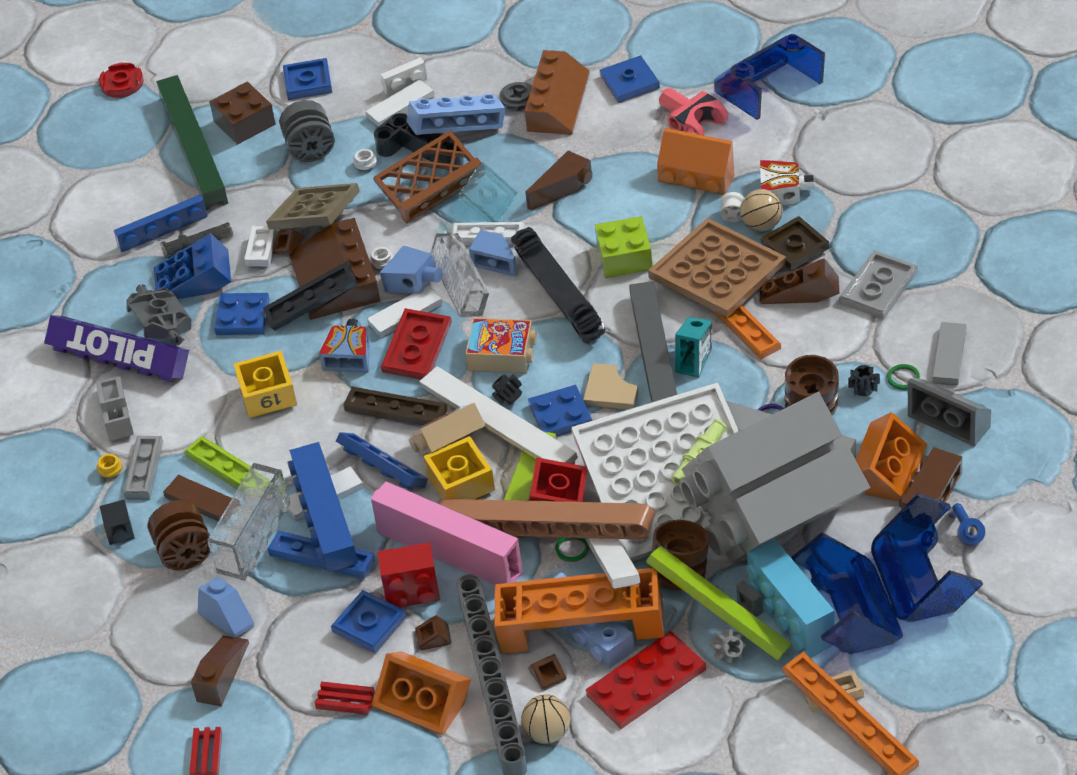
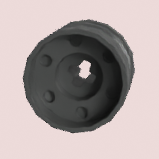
[279,100,335,162]

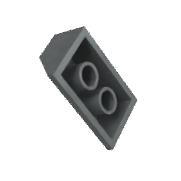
[908,378,991,447]

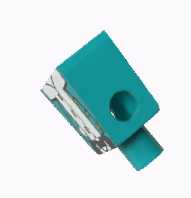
[675,317,712,378]

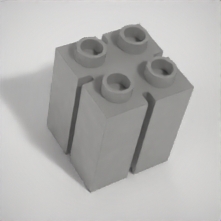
[679,392,870,563]

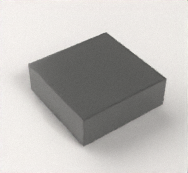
[736,581,763,617]

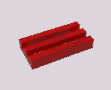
[314,681,375,715]
[189,726,222,775]

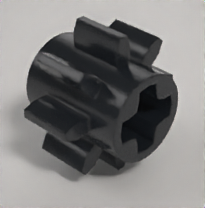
[848,365,880,396]
[492,374,523,405]

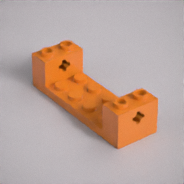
[494,568,664,654]

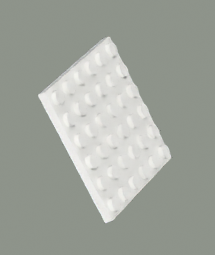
[571,382,739,562]

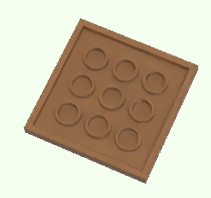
[648,218,786,318]

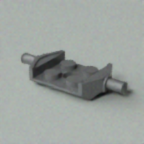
[126,284,191,346]

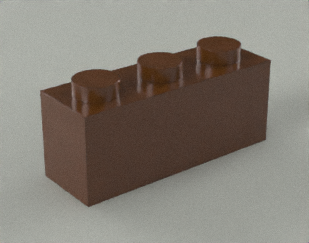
[899,447,963,529]

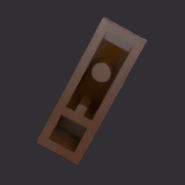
[525,150,593,210]
[191,635,249,706]

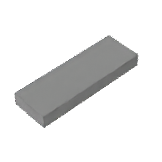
[933,322,966,385]
[124,436,163,499]

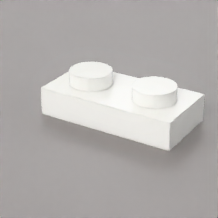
[381,57,427,96]
[244,226,277,266]

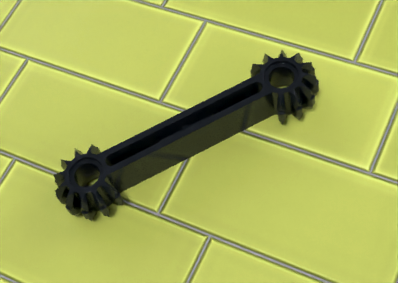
[511,227,605,343]

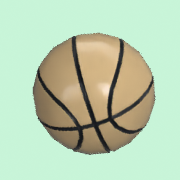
[740,189,783,232]
[521,694,570,744]

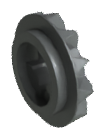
[499,82,532,110]

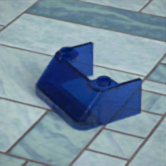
[714,34,825,120]
[871,493,983,623]
[791,532,903,654]

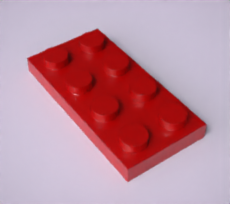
[586,630,706,729]

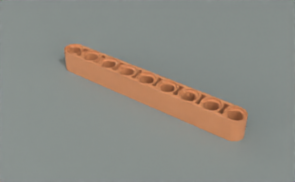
[437,499,655,540]

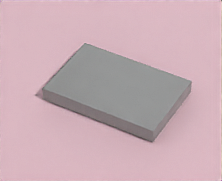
[839,251,918,319]

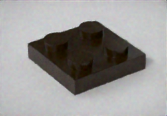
[761,216,829,271]

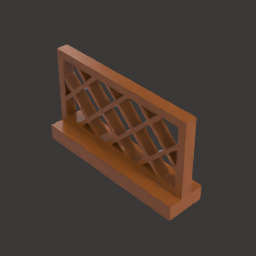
[373,130,483,224]

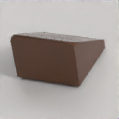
[273,230,305,254]
[415,615,452,650]
[528,654,567,690]

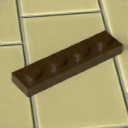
[343,386,447,425]

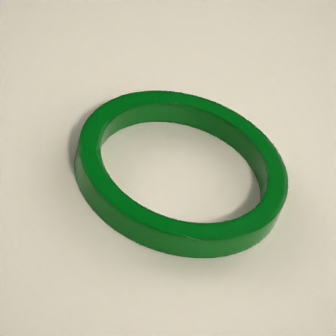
[888,364,920,390]
[555,537,589,562]

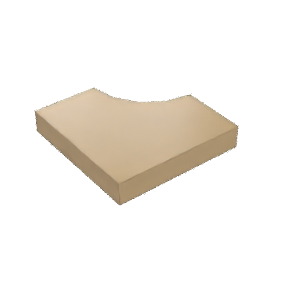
[583,363,638,410]

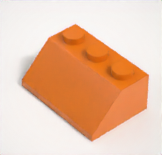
[657,128,735,195]
[856,412,927,502]
[371,651,471,734]

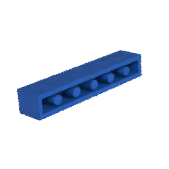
[287,442,358,572]

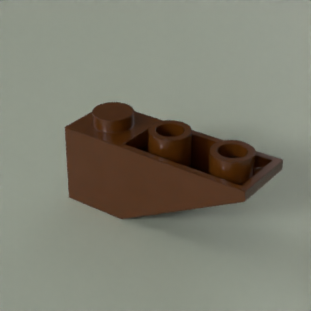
[760,258,840,304]

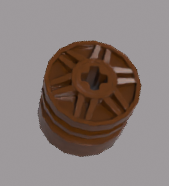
[784,355,839,415]
[147,500,213,571]
[650,519,710,590]

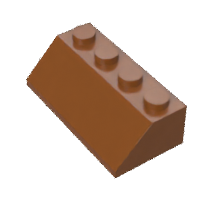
[525,50,590,135]

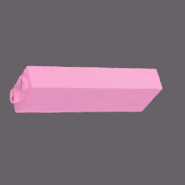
[371,481,523,584]

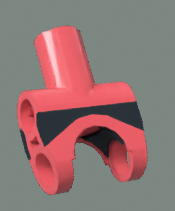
[659,87,729,135]

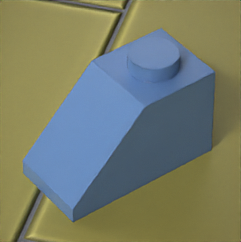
[469,230,517,277]
[198,577,254,638]

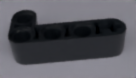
[374,113,464,171]

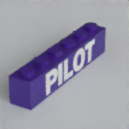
[44,315,189,382]

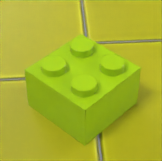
[595,216,653,278]

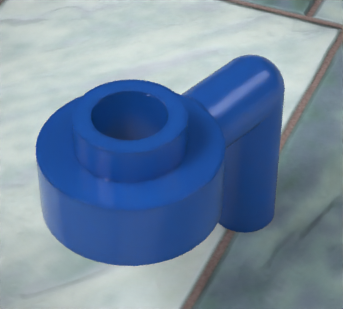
[948,503,985,546]

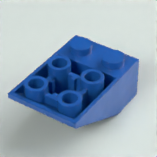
[154,233,231,299]

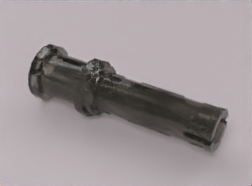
[160,222,233,260]

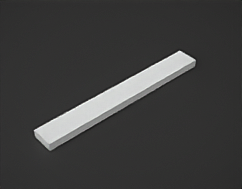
[419,366,578,464]

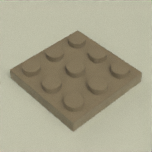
[266,183,360,231]

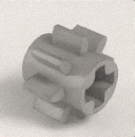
[710,628,746,663]

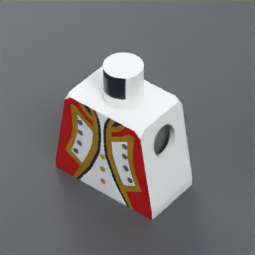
[760,160,814,206]

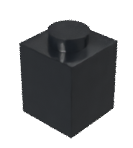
[99,499,135,545]

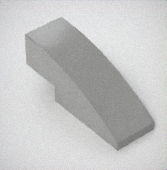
[96,376,134,441]

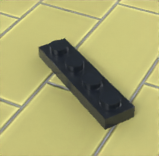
[263,261,358,331]

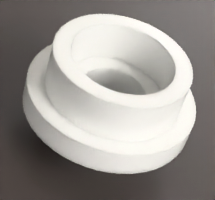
[353,149,377,170]
[370,247,394,269]

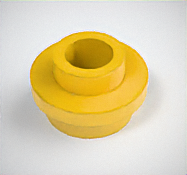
[97,454,122,478]

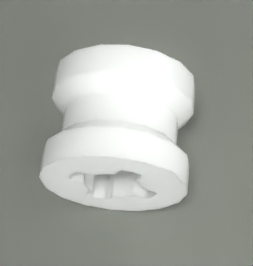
[721,192,744,222]

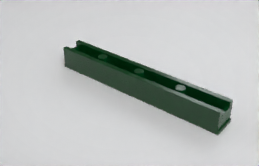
[156,75,228,210]

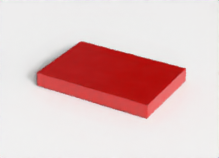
[381,308,452,380]

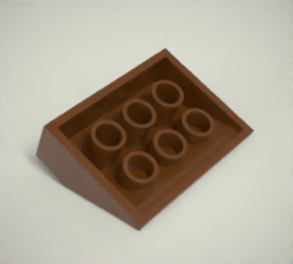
[289,218,381,320]

